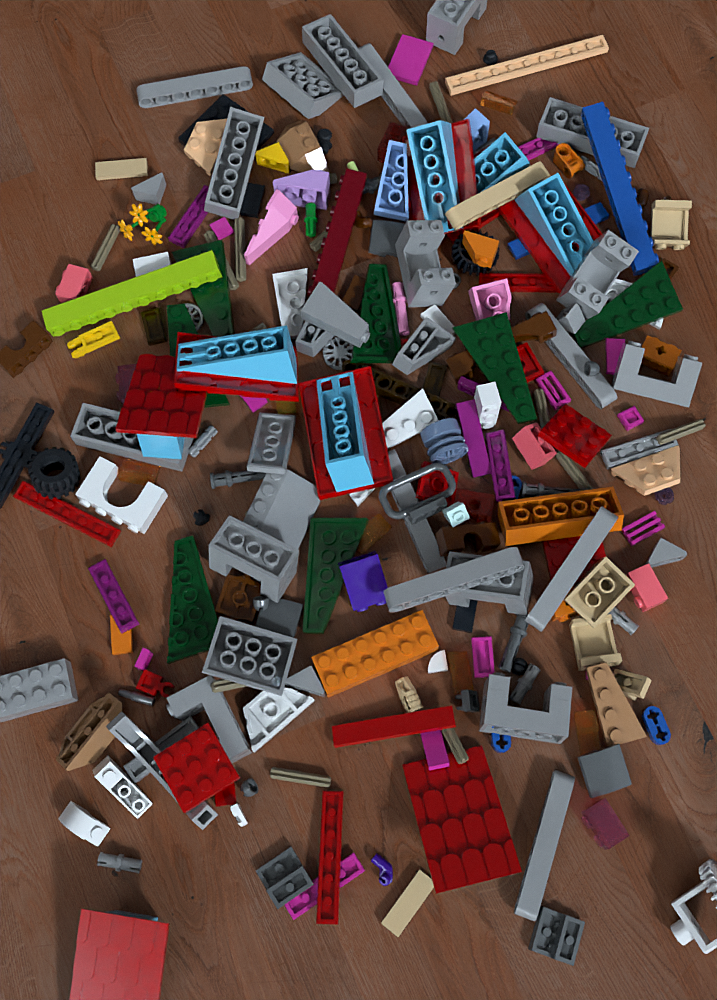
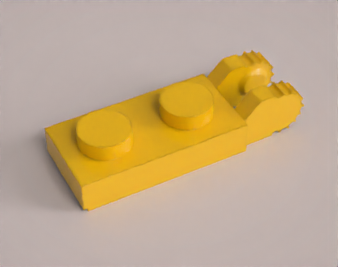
[67,321,120,359]

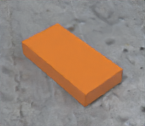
[110,615,133,655]

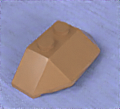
[277,120,330,174]
[56,693,122,771]

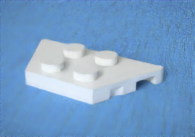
[243,687,315,753]

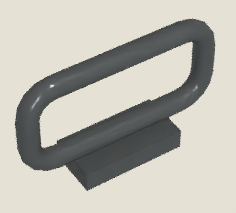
[379,463,456,525]

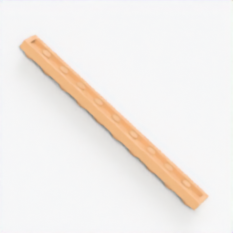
[445,35,609,96]

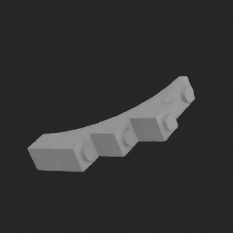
[106,712,218,830]

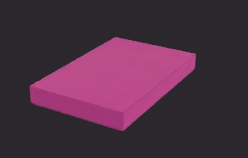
[388,34,433,86]

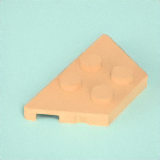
[184,119,227,176]
[611,445,680,496]

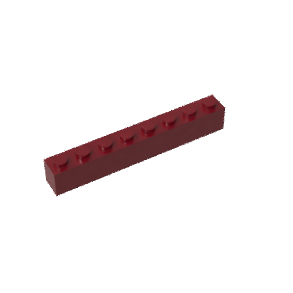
[307,168,367,296]

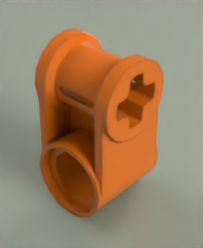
[553,143,585,179]

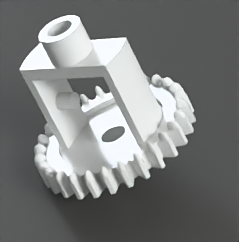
[670,859,717,954]

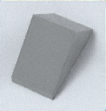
[131,172,167,205]
[556,303,586,334]
[645,538,687,568]
[285,666,326,697]

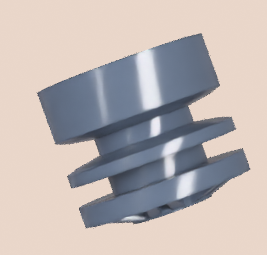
[420,418,469,465]

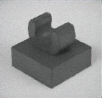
[455,690,480,713]

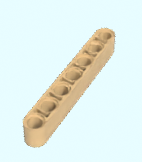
[445,161,551,230]

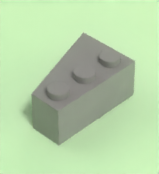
[392,317,456,375]
[295,321,335,357]

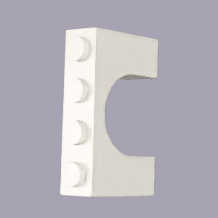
[75,457,168,534]

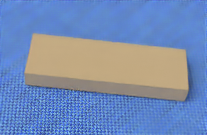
[95,158,148,180]
[381,869,434,937]

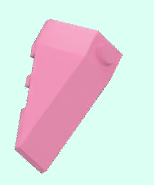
[244,189,299,265]
[468,279,511,320]

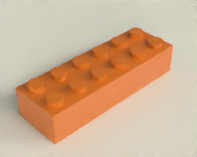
[498,487,624,546]
[311,610,439,698]

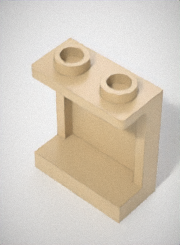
[650,200,692,250]
[569,614,622,671]

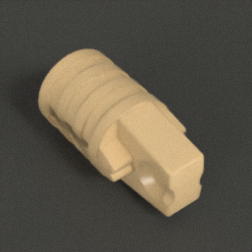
[395,676,424,713]

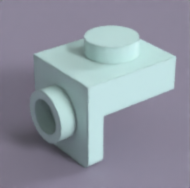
[442,501,470,527]

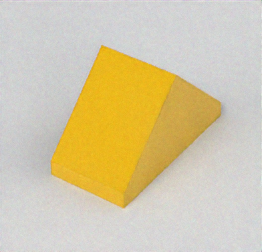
[255,142,290,174]

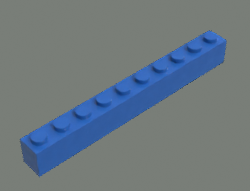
[581,101,659,276]

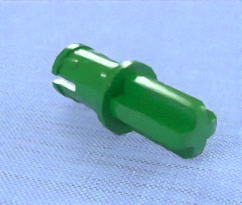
[304,203,318,238]

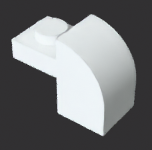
[58,801,110,847]

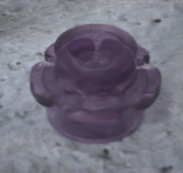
[573,184,590,201]
[655,487,674,505]

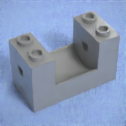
[426,0,487,55]
[395,220,456,308]
[556,230,639,320]
[611,340,702,407]
[209,515,299,603]
[445,551,534,615]
[479,672,572,744]
[166,675,252,763]

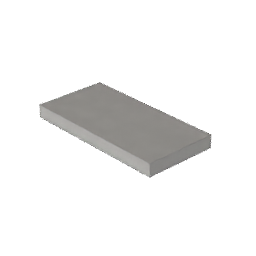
[247,412,296,474]

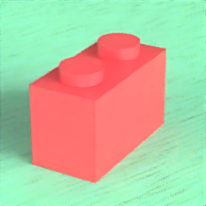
[55,264,93,303]
[512,422,557,470]
[626,563,668,612]

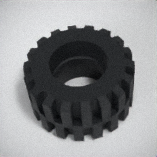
[28,447,81,499]

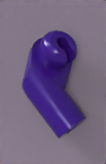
[371,853,393,886]

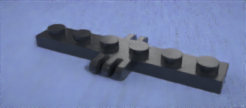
[0,402,54,509]

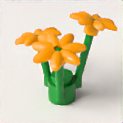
[118,203,167,245]

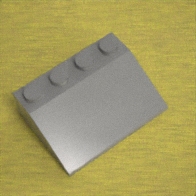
[262,52,344,119]
[243,469,321,549]
[202,616,298,696]

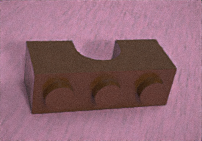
[0,321,53,378]
[435,521,501,557]

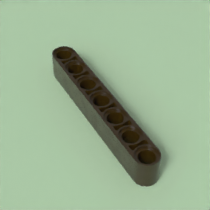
[342,359,459,422]

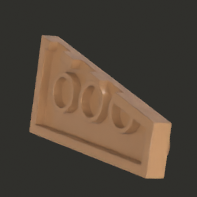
[585,661,647,747]

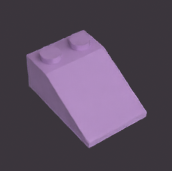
[273,170,331,210]

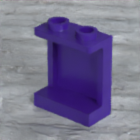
[338,551,388,612]

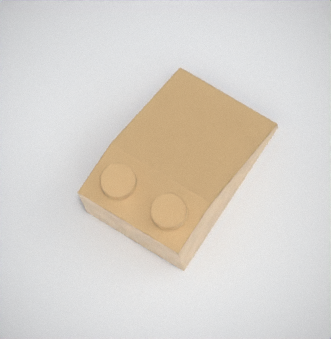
[564,557,635,628]

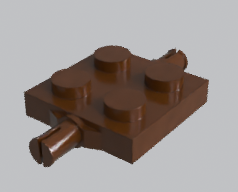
[215,573,262,623]

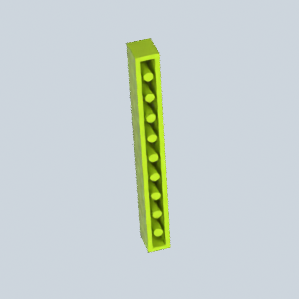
[42,250,222,337]

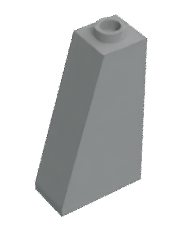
[301,282,370,348]

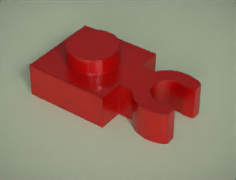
[136,669,175,698]

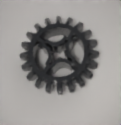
[451,229,500,277]

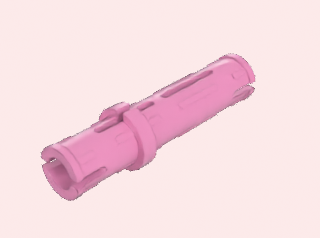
[392,282,410,336]

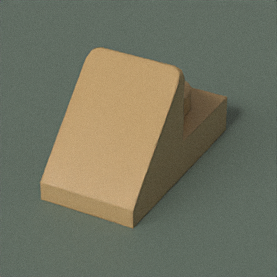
[613,669,652,700]

